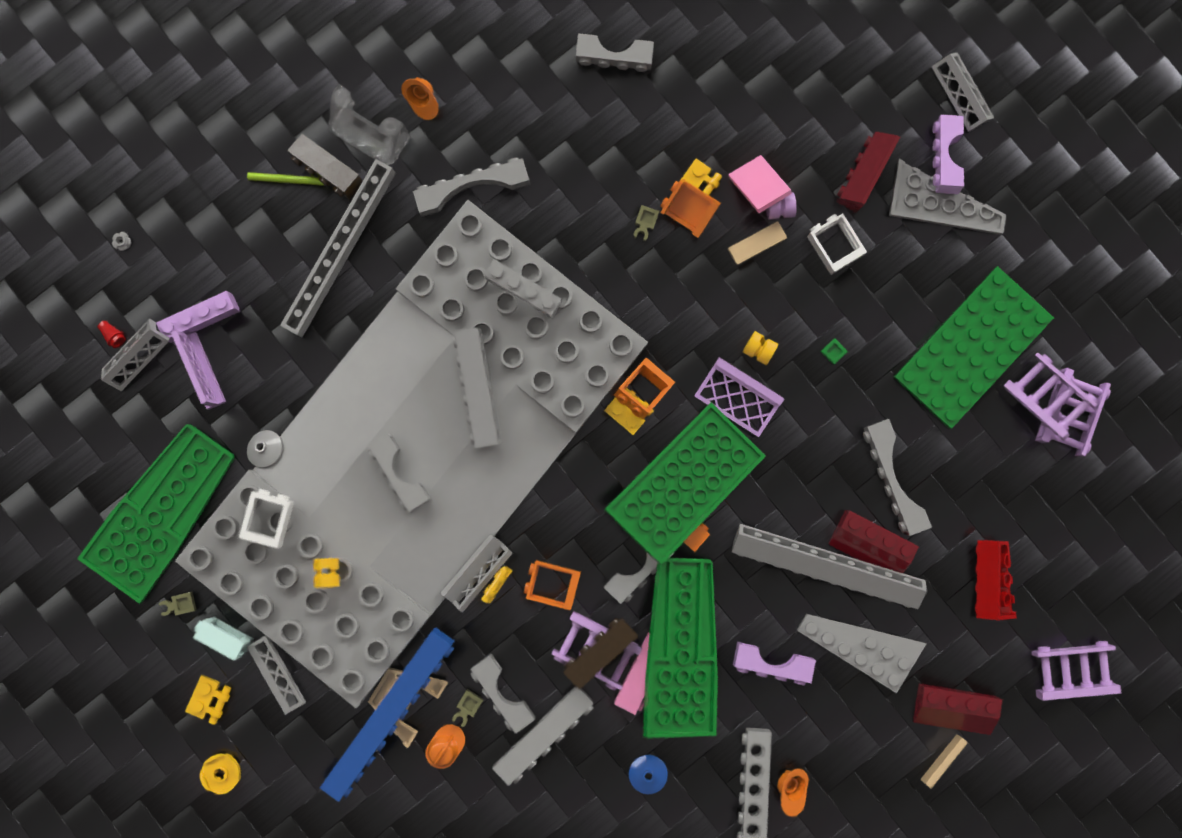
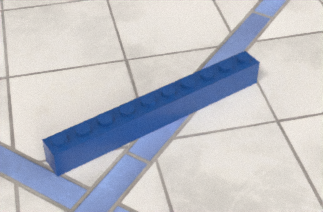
[320,627,454,802]

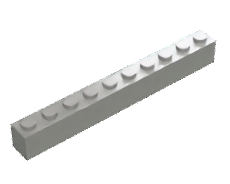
[280,159,396,337]
[732,524,927,609]

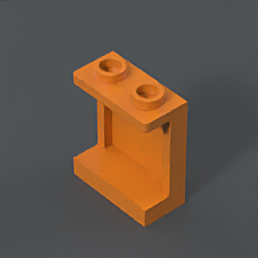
[660,179,721,238]

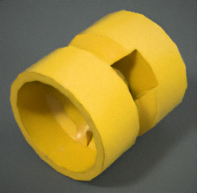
[743,331,778,365]
[313,558,340,588]

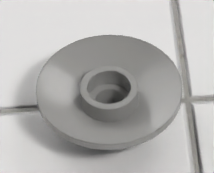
[247,430,283,468]

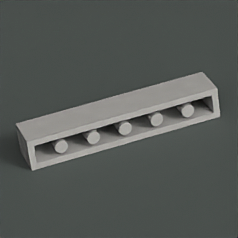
[453,328,502,448]
[492,686,594,786]

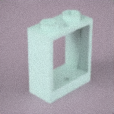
[193,617,254,661]

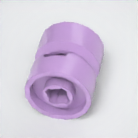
[766,192,796,220]

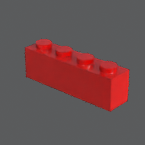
[975,540,1017,620]

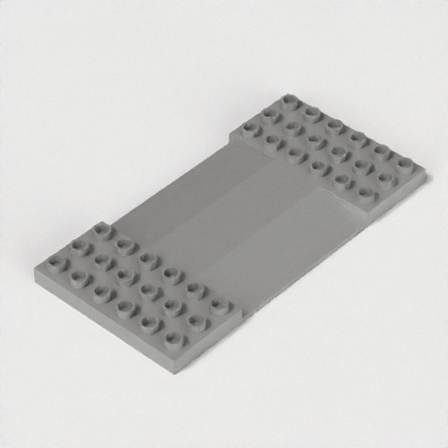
[175,200,648,708]

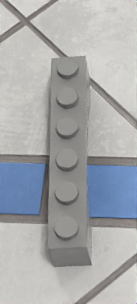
[413,158,530,217]
[863,419,932,536]

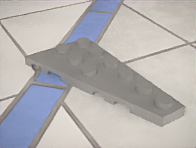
[889,159,1006,235]
[797,614,927,693]

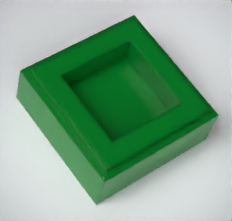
[820,338,848,365]

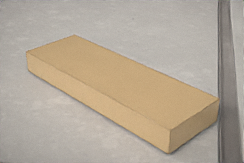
[728,221,787,265]
[921,734,967,788]

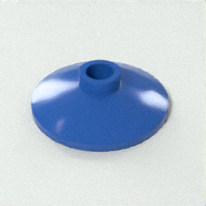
[629,755,668,794]

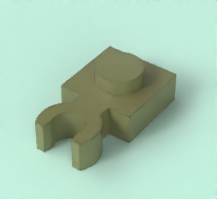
[634,205,659,242]
[159,592,196,616]
[452,689,484,727]

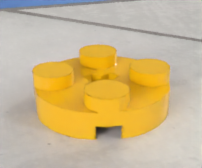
[200,754,241,795]

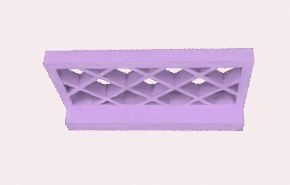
[171,330,226,410]
[694,357,784,437]

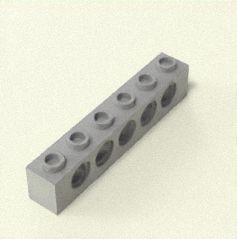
[737,728,771,838]

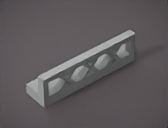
[932,53,994,132]
[101,318,169,391]
[441,534,512,613]
[247,635,306,715]

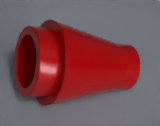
[97,321,126,348]

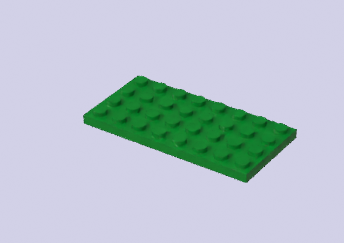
[894,266,1054,429]
[605,402,766,565]

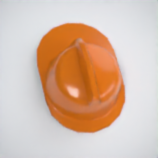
[401,77,439,120]
[426,724,465,769]
[777,769,809,816]

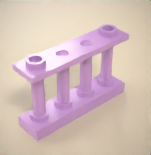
[1004,353,1098,441]
[1035,368,1111,457]
[552,611,642,691]
[1031,641,1121,700]

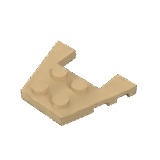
[368,667,448,748]

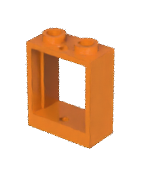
[614,358,675,420]
[523,560,581,610]

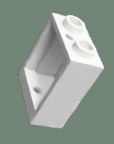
[807,213,867,275]
[239,489,294,548]

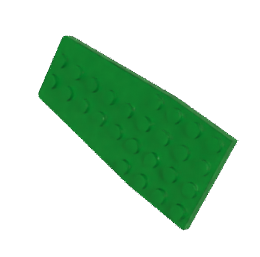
[77,424,235,604]
[643,558,718,738]

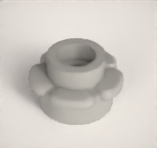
[112,232,131,251]

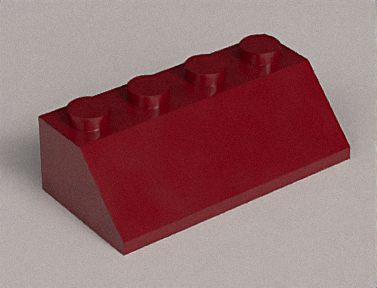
[837,132,900,213]
[828,510,919,573]
[913,683,1002,735]

